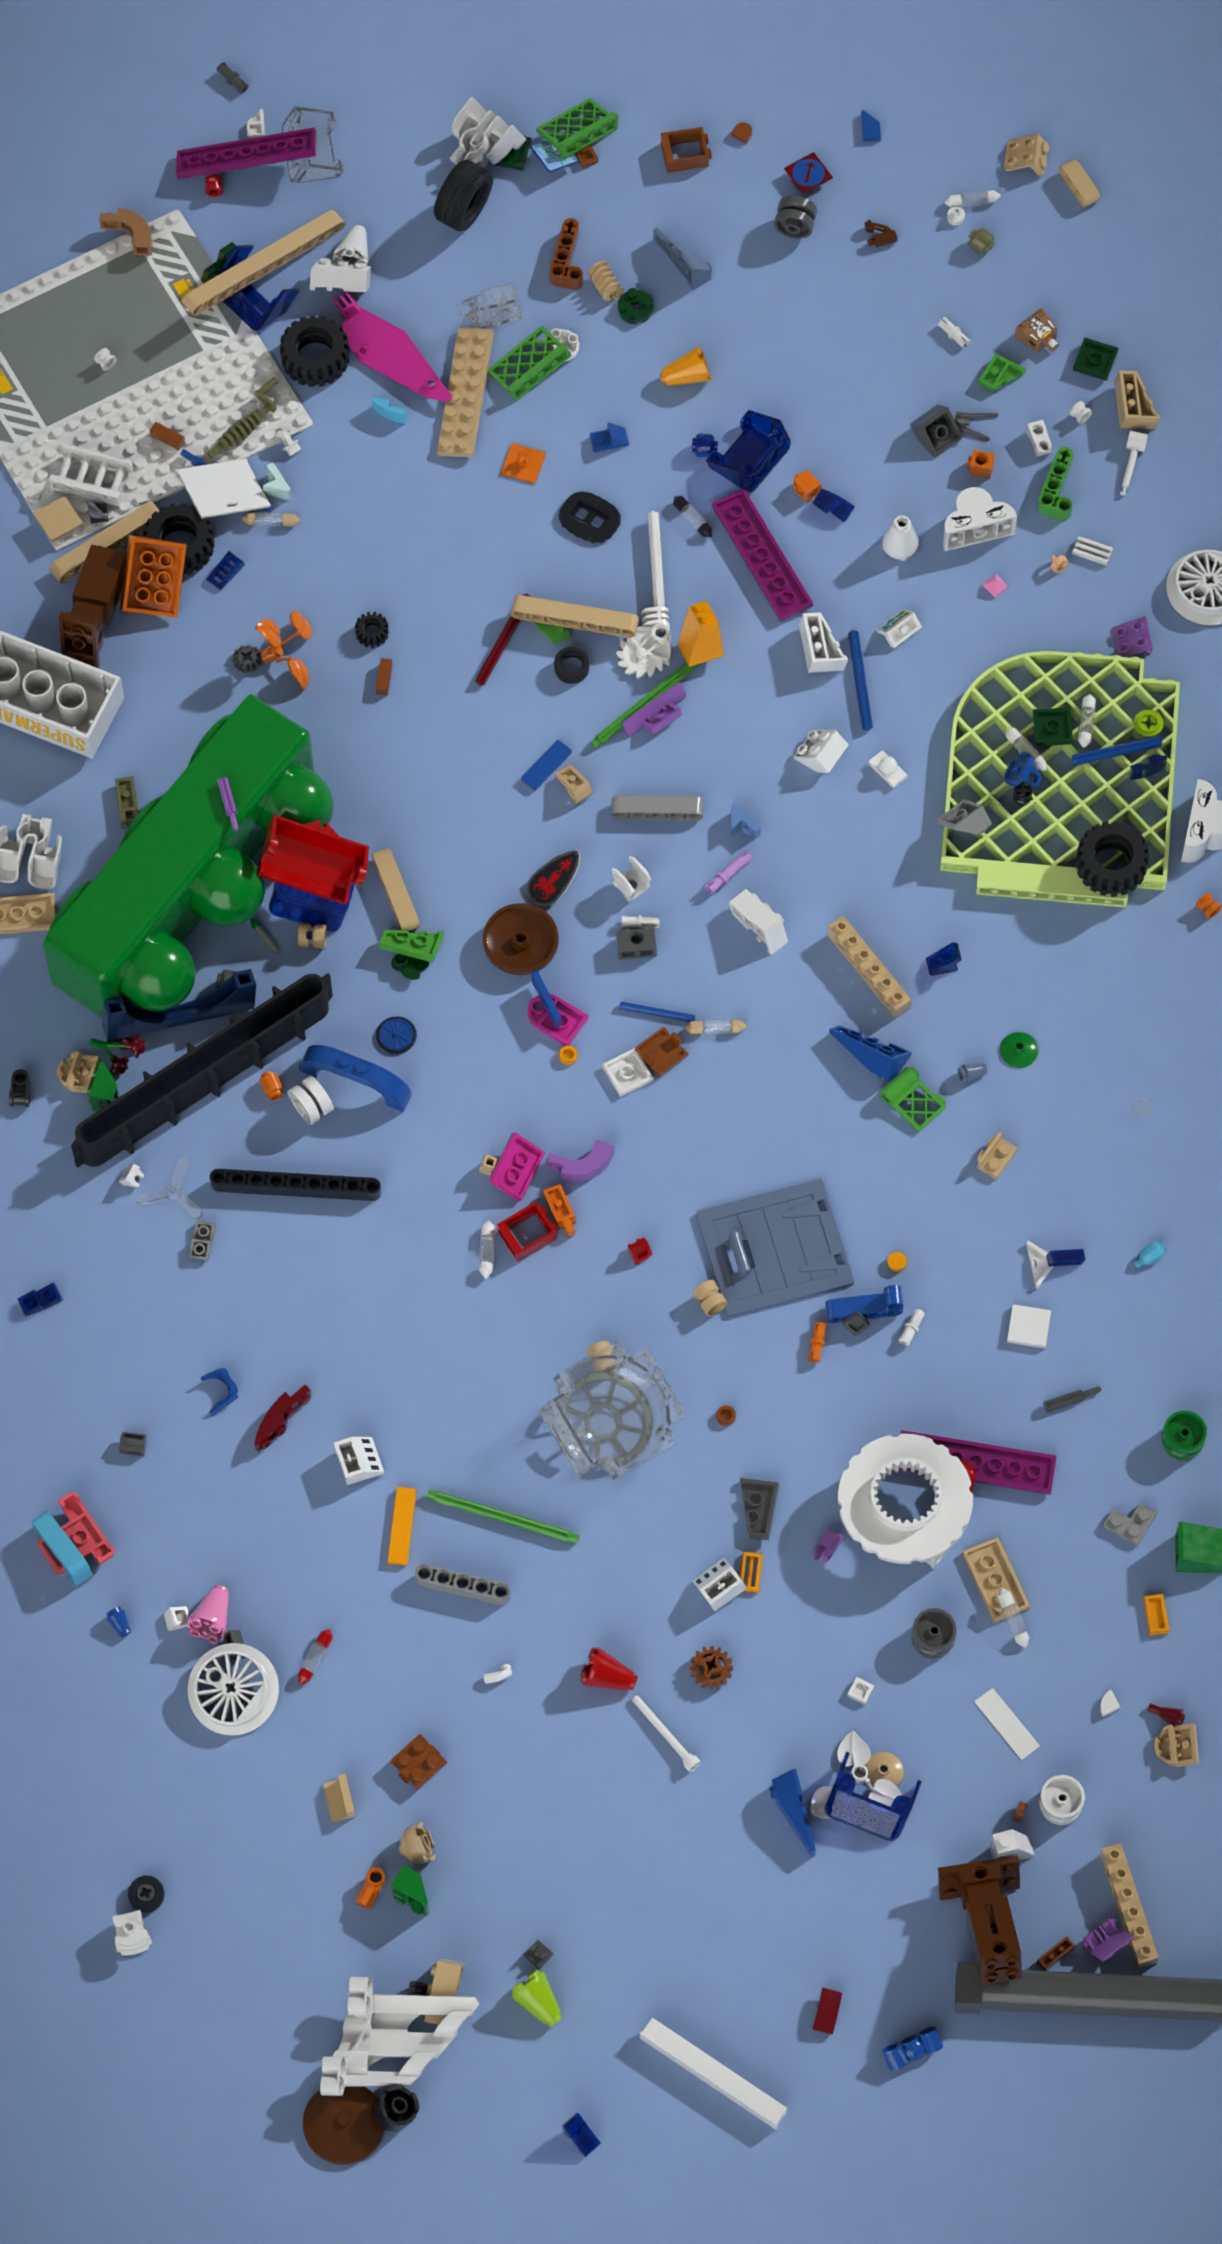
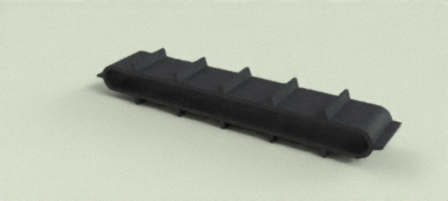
[71,973,333,1168]

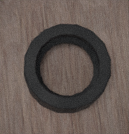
[554,647,589,684]

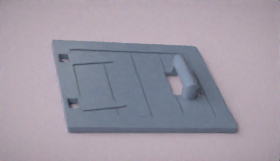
[696,1179,854,1317]

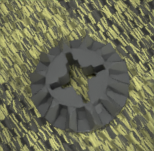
[232,644,262,672]

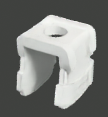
[612,856,651,903]
[112,1910,152,1956]

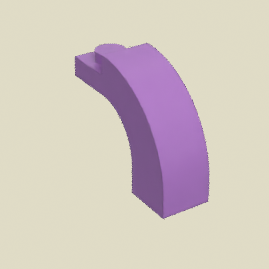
[546,1139,614,1182]

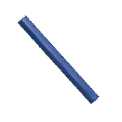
[620,1002,696,1022]

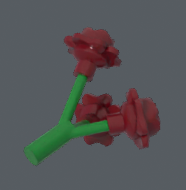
[89,1035,145,1075]

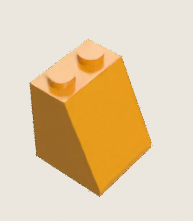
[677,601,724,667]

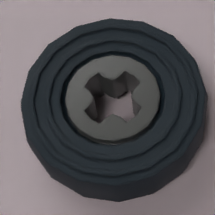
[128,1875,165,1913]

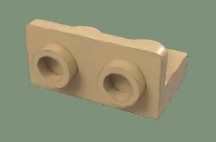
[977,1132,1018,1180]

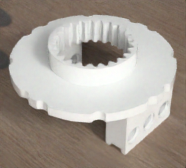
[838,1434,973,1569]

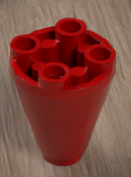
[580,1647,638,1691]

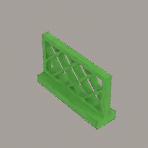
[537,98,618,159]
[488,326,571,401]

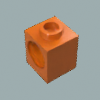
[967,450,995,478]
[793,469,821,503]

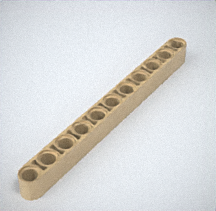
[182,210,345,316]

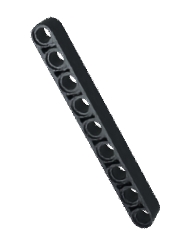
[210,1169,381,1201]

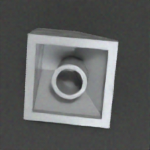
[936,799,992,835]

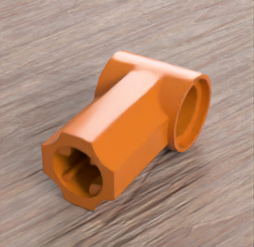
[355,1867,386,1910]

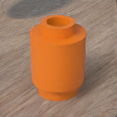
[259,1071,284,1101]

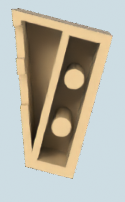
[1114,370,1160,429]

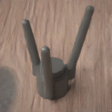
[955,411,999,440]

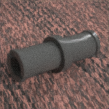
[216,62,249,94]

